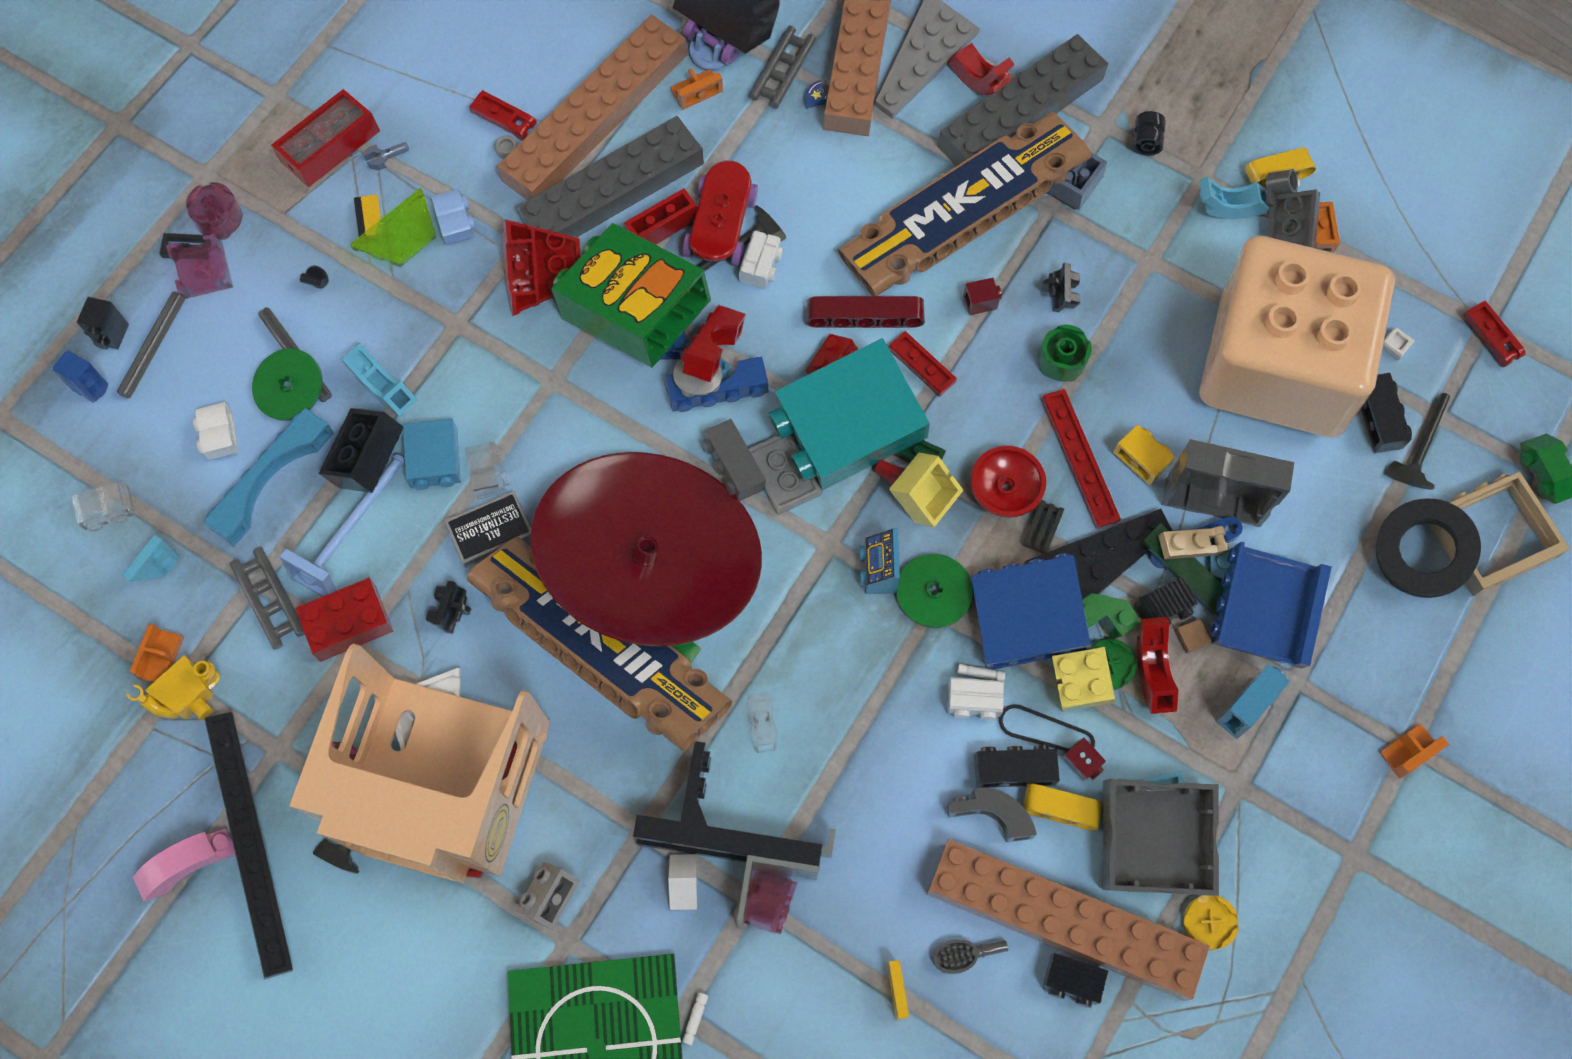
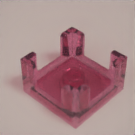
[166,234,233,299]

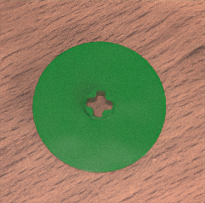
[252,348,323,421]
[896,554,973,628]

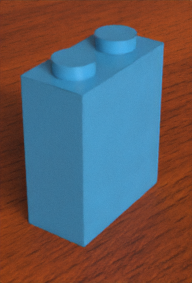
[403,418,461,490]
[1216,664,1290,739]

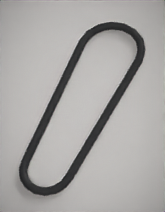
[999,704,1095,752]

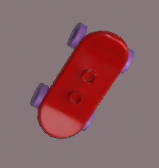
[683,160,758,266]

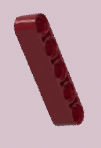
[807,296,925,328]

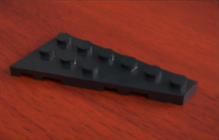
[1023,509,1172,597]

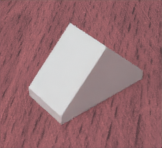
[668,854,697,910]

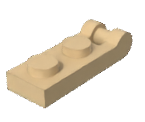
[1158,526,1230,559]

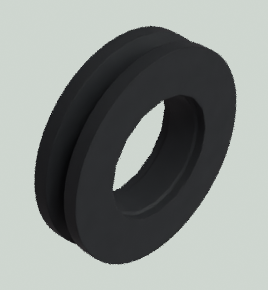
[1376,498,1481,598]

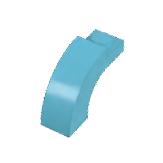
[1199,176,1270,219]
[340,343,417,416]

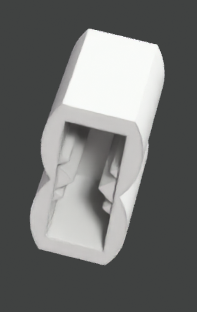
[193,402,239,460]

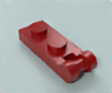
[469,90,537,141]
[1463,300,1526,367]

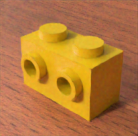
[1113,424,1175,485]

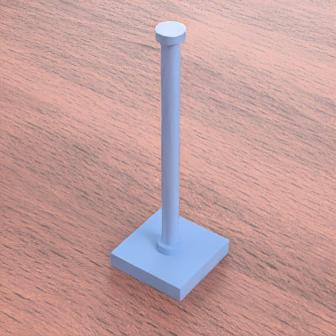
[280,454,405,597]

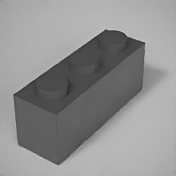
[702,419,766,501]

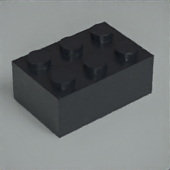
[318,408,404,493]

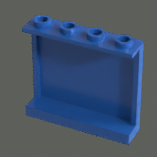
[1210,542,1332,669]
[971,553,1093,670]

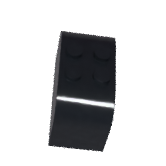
[673,0,779,54]

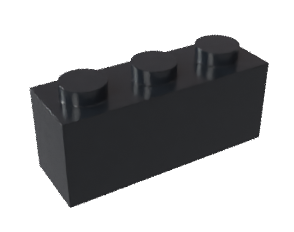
[1361,373,1412,453]
[974,745,1060,788]

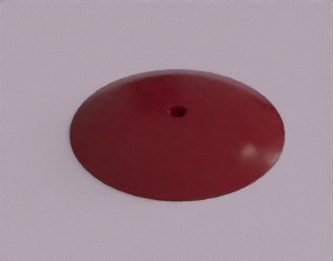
[530,452,762,646]

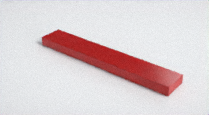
[1041,389,1121,529]

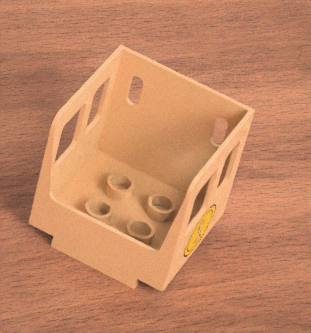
[289,644,551,884]

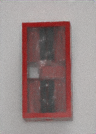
[271,89,380,187]

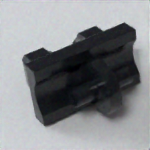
[1042,262,1080,312]
[426,581,472,634]

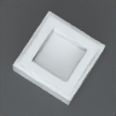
[1383,326,1415,360]

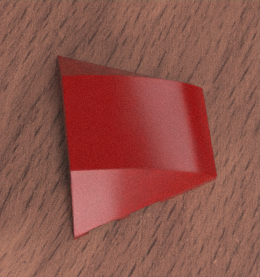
[502,219,581,316]

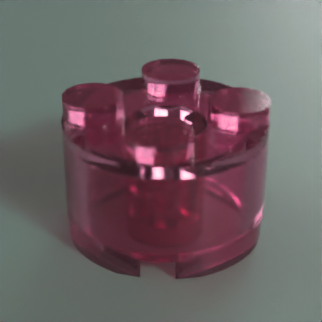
[186,182,243,240]
[744,870,797,935]

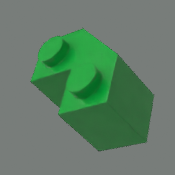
[1520,433,1572,504]
[1082,593,1141,639]

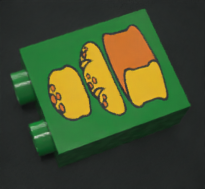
[551,223,711,368]

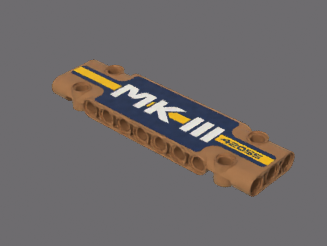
[838,112,1092,296]
[467,537,732,751]

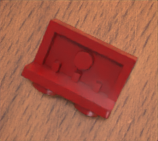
[805,334,859,375]

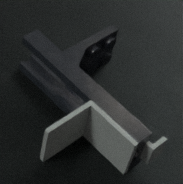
[633,741,836,929]

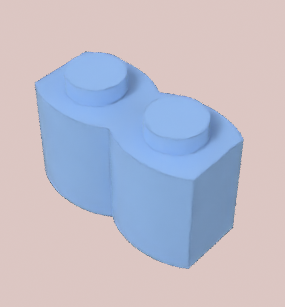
[431,189,476,244]

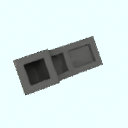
[947,788,1037,843]

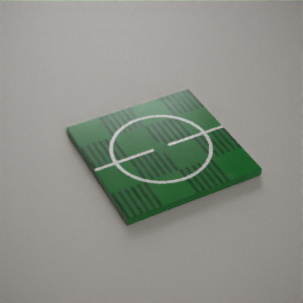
[508,954,683,1059]

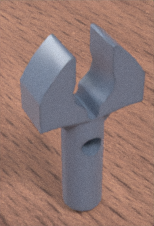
[364,142,409,170]

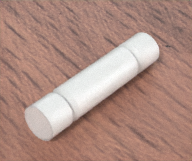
[957,663,1006,681]
[681,992,709,1046]

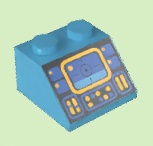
[860,528,900,594]

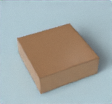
[1175,619,1212,653]

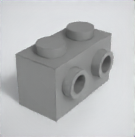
[516,861,580,930]

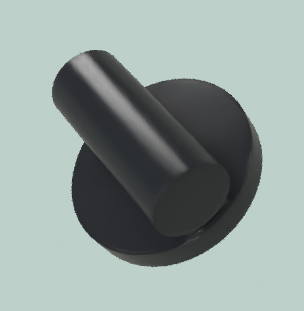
[300,265,329,288]

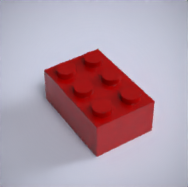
[295,577,394,662]

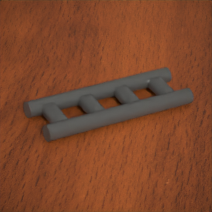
[749,25,816,109]
[230,547,305,650]

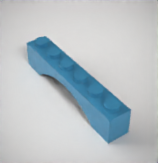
[203,408,334,547]

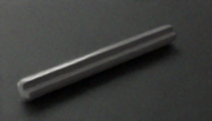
[117,291,185,399]
[258,307,332,402]

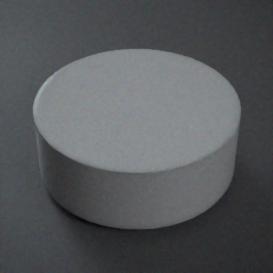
[495,135,518,159]

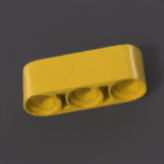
[1245,147,1317,186]
[1023,784,1103,831]

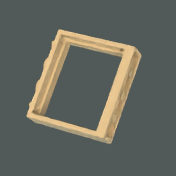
[1429,472,1570,597]

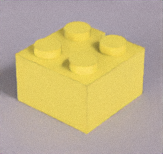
[889,452,963,527]
[1052,647,1115,712]

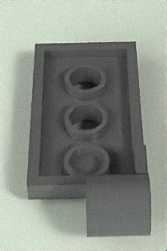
[1266,169,1320,248]

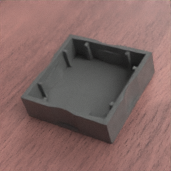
[1162,439,1295,527]
[1102,779,1219,896]

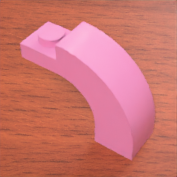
[133,828,235,901]

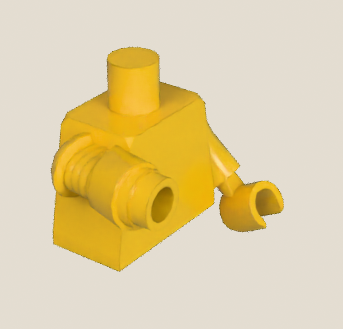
[125,655,220,721]

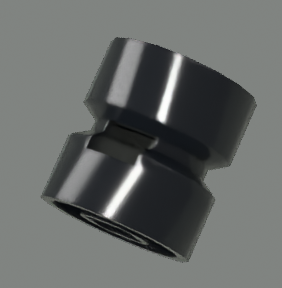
[1133,111,1166,156]

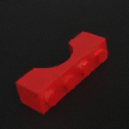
[681,305,746,382]

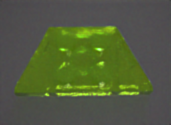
[350,188,436,268]

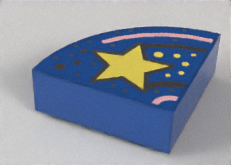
[805,80,828,109]

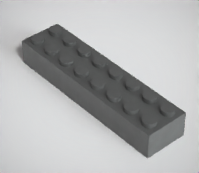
[937,34,1109,166]
[517,116,704,237]

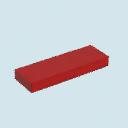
[888,331,957,397]

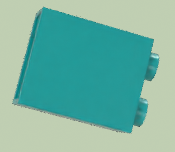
[768,338,930,491]

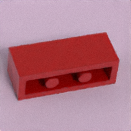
[624,188,697,245]

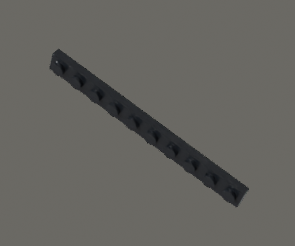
[204,712,293,980]

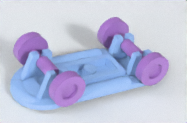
[683,0,780,71]

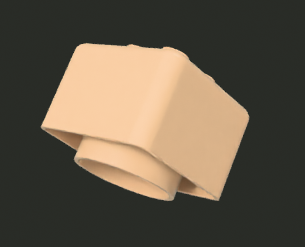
[1199,235,1395,438]

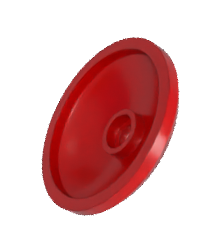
[970,446,1046,518]

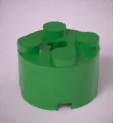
[1038,324,1092,382]

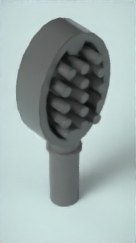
[933,939,1008,974]

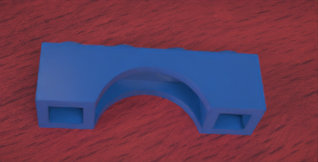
[666,356,768,412]

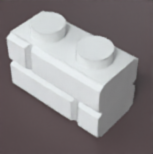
[739,231,784,289]
[948,678,1004,721]

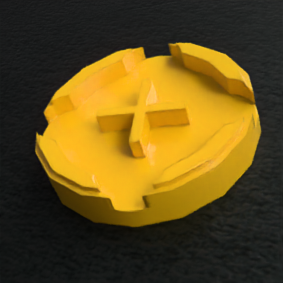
[1182,895,1239,951]

